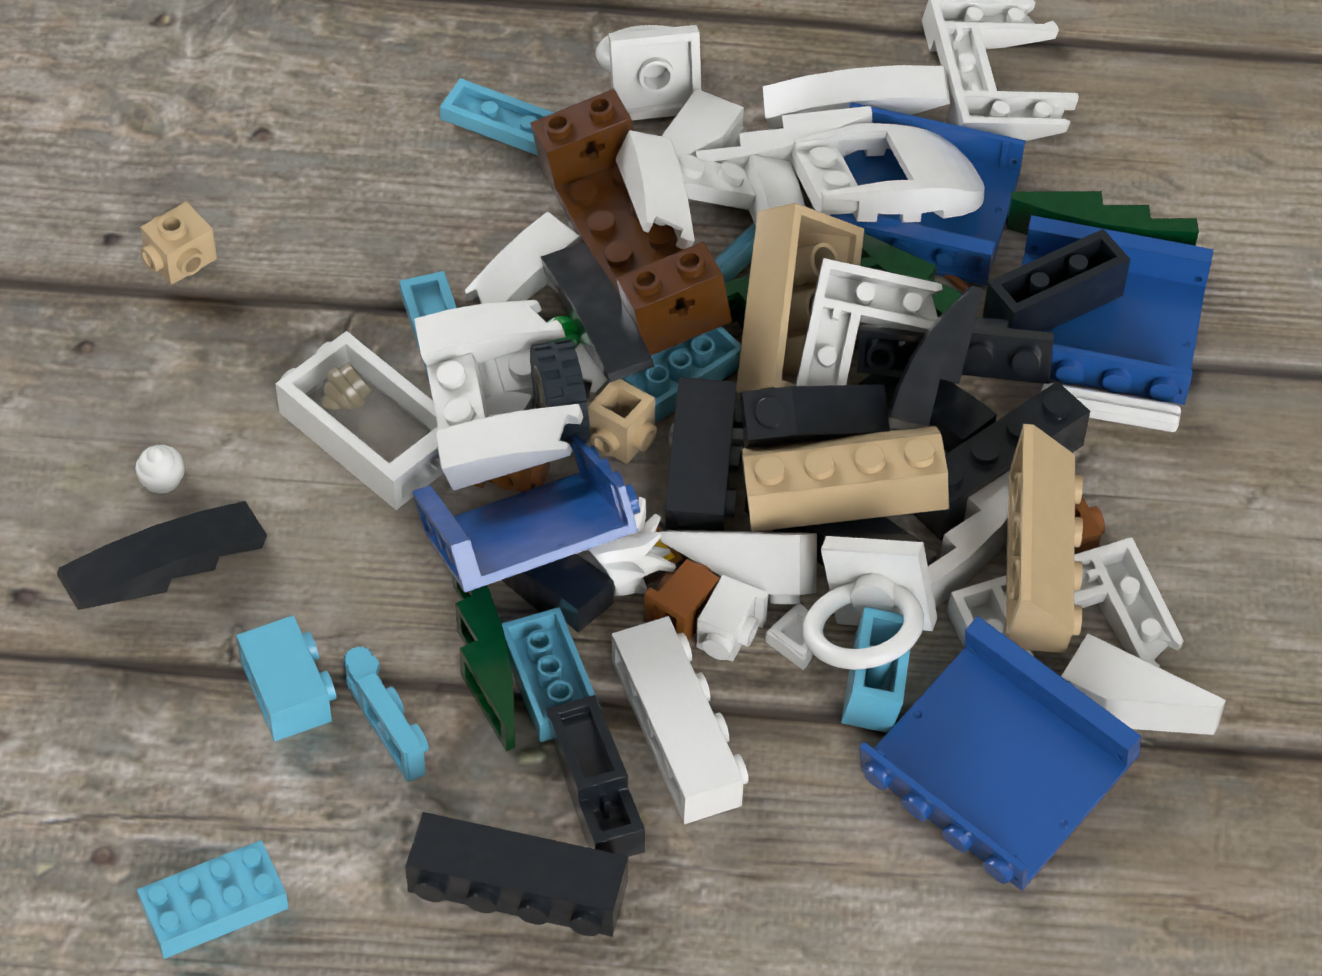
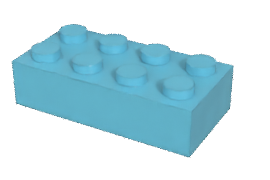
[621,326,741,423]
[502,607,601,742]
[137,840,289,959]

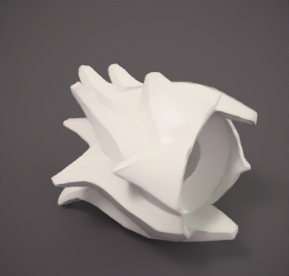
[576,497,676,596]

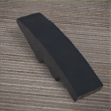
[541,242,655,382]
[57,501,267,610]

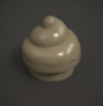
[322,362,373,410]

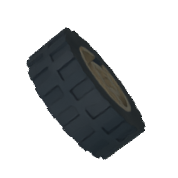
[530,339,590,446]

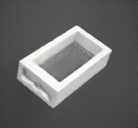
[275,331,444,510]

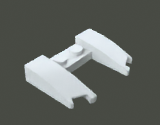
[922,0,1079,141]
[616,130,805,249]
[465,211,610,399]
[796,258,943,431]
[414,300,583,491]
[946,537,1184,667]

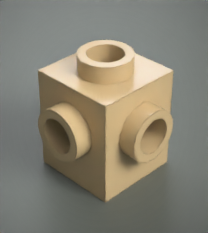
[140,201,217,285]
[588,379,657,464]

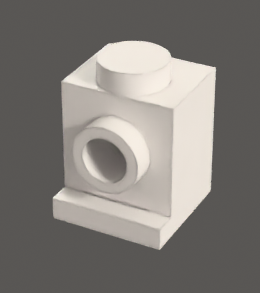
[696,575,768,662]

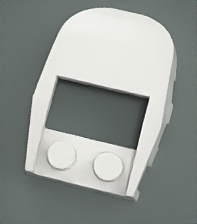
[791,123,985,223]

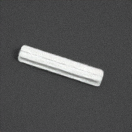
[1041,382,1181,432]

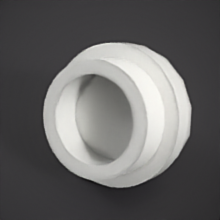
[135,445,185,494]

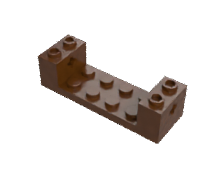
[530,89,732,356]

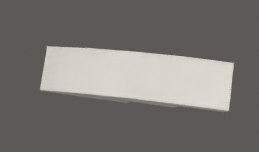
[763,65,950,130]
[696,106,872,175]
[928,470,1010,607]

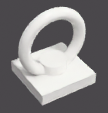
[596,25,701,120]
[803,536,937,670]

